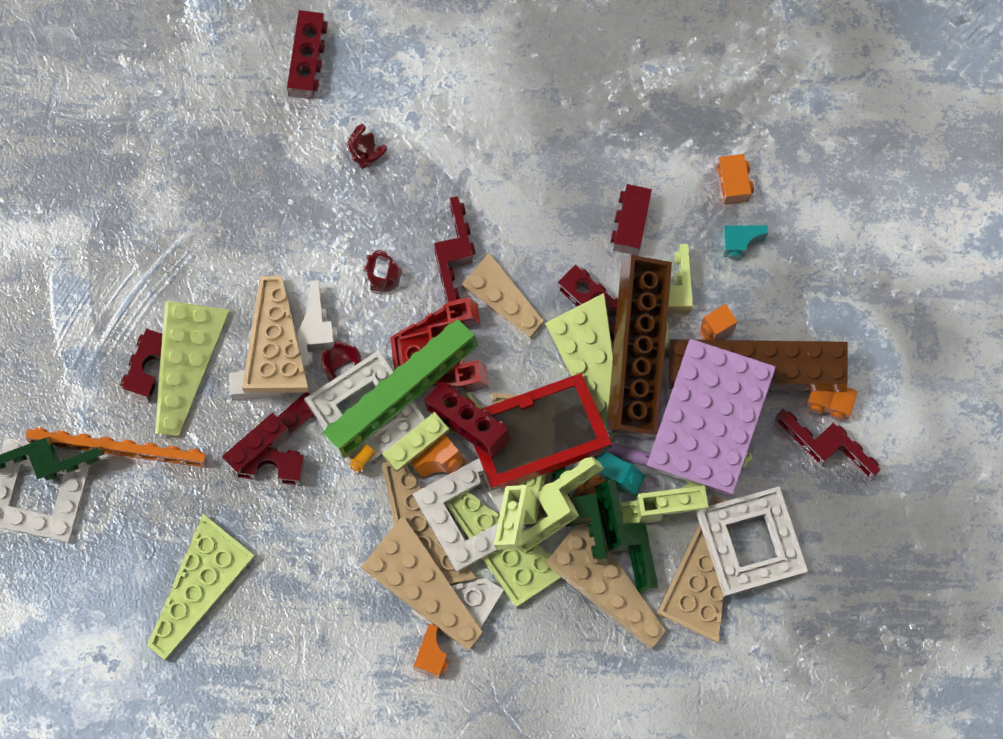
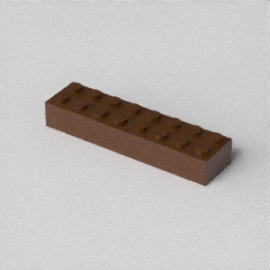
[606,255,672,439]
[669,339,848,392]

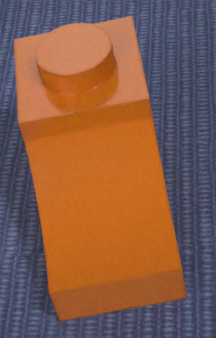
[410,435,467,478]
[413,624,450,679]

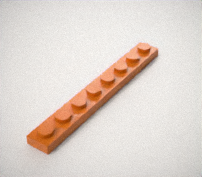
[26,427,207,468]

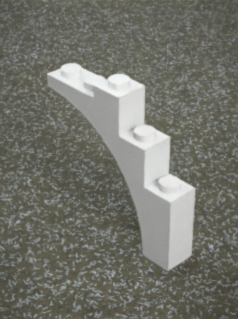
[229,280,338,401]

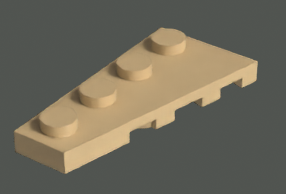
[462,253,544,339]

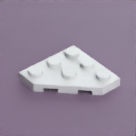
[410,578,504,635]

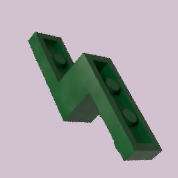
[0,437,105,481]
[552,467,608,566]
[595,480,658,594]

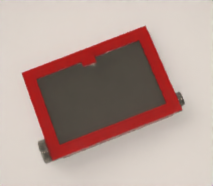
[465,373,615,493]

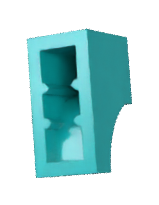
[722,225,768,260]
[596,450,646,495]

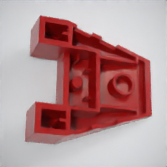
[390,297,490,392]

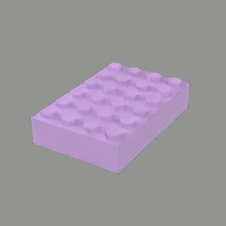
[647,339,776,497]

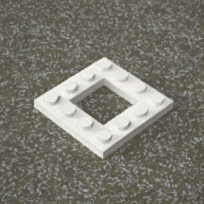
[304,350,425,473]
[0,437,91,544]
[413,458,534,573]
[696,486,808,597]

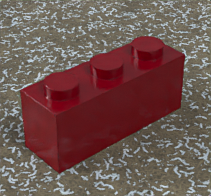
[610,184,652,256]

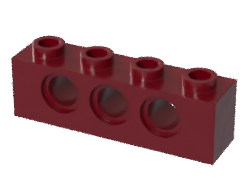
[287,10,328,99]
[556,264,618,341]
[424,382,510,459]

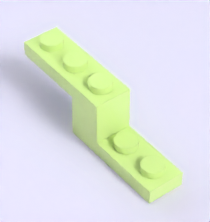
[664,244,693,355]
[382,392,482,472]
[517,457,604,553]
[494,462,546,550]
[599,485,708,529]

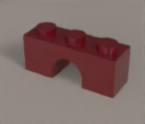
[120,328,163,403]
[233,447,305,486]

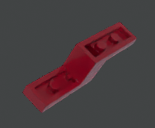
[434,196,476,303]
[222,392,315,475]
[774,408,881,481]

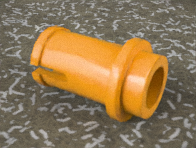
[348,444,376,474]

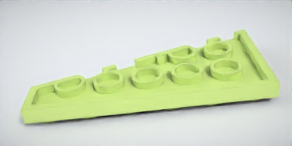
[545,293,618,438]
[155,301,229,436]
[444,491,562,608]
[147,514,255,661]

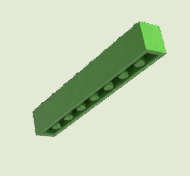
[322,319,478,459]

